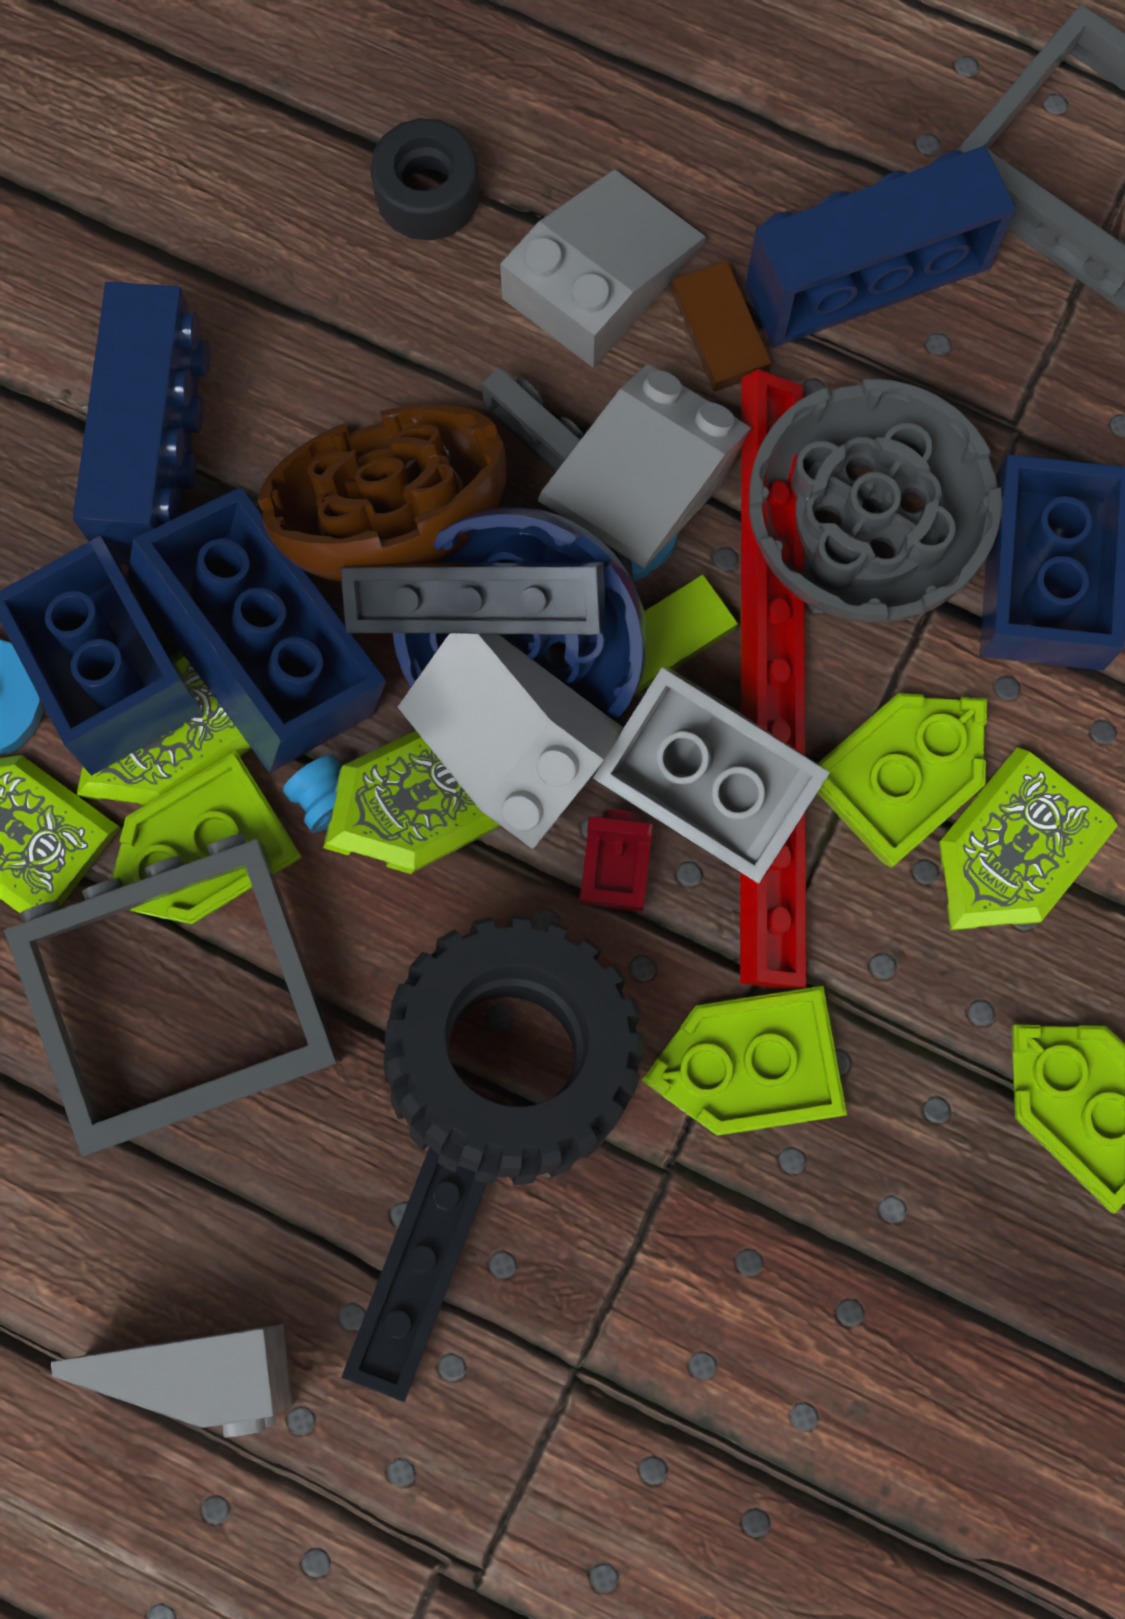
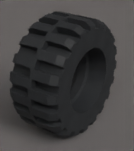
[383,915,645,1185]

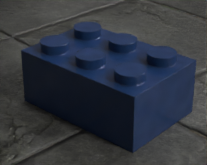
[979,454,1125,670]
[0,535,203,776]

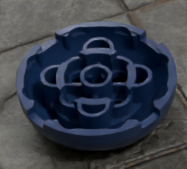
[393,507,647,721]

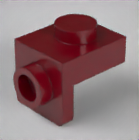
[579,810,653,912]

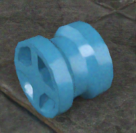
[283,754,343,833]

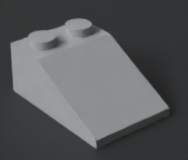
[500,169,706,368]
[538,364,751,568]
[398,634,623,849]
[593,667,830,884]
[51,1324,293,1438]

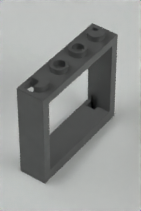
[957,4,1125,312]
[4,834,341,1157]

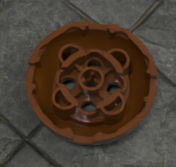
[258,404,507,581]

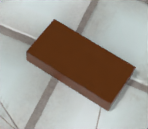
[671,260,771,392]

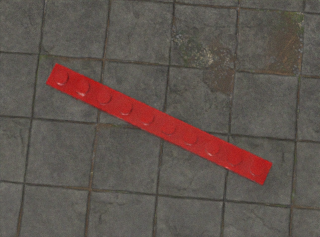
[740,369,806,990]

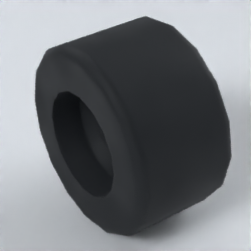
[370,118,480,241]

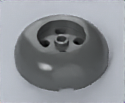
[748,379,1002,623]

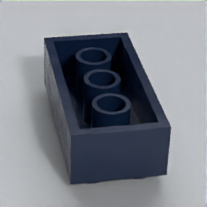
[745,145,1016,348]
[73,282,210,565]
[127,487,386,773]

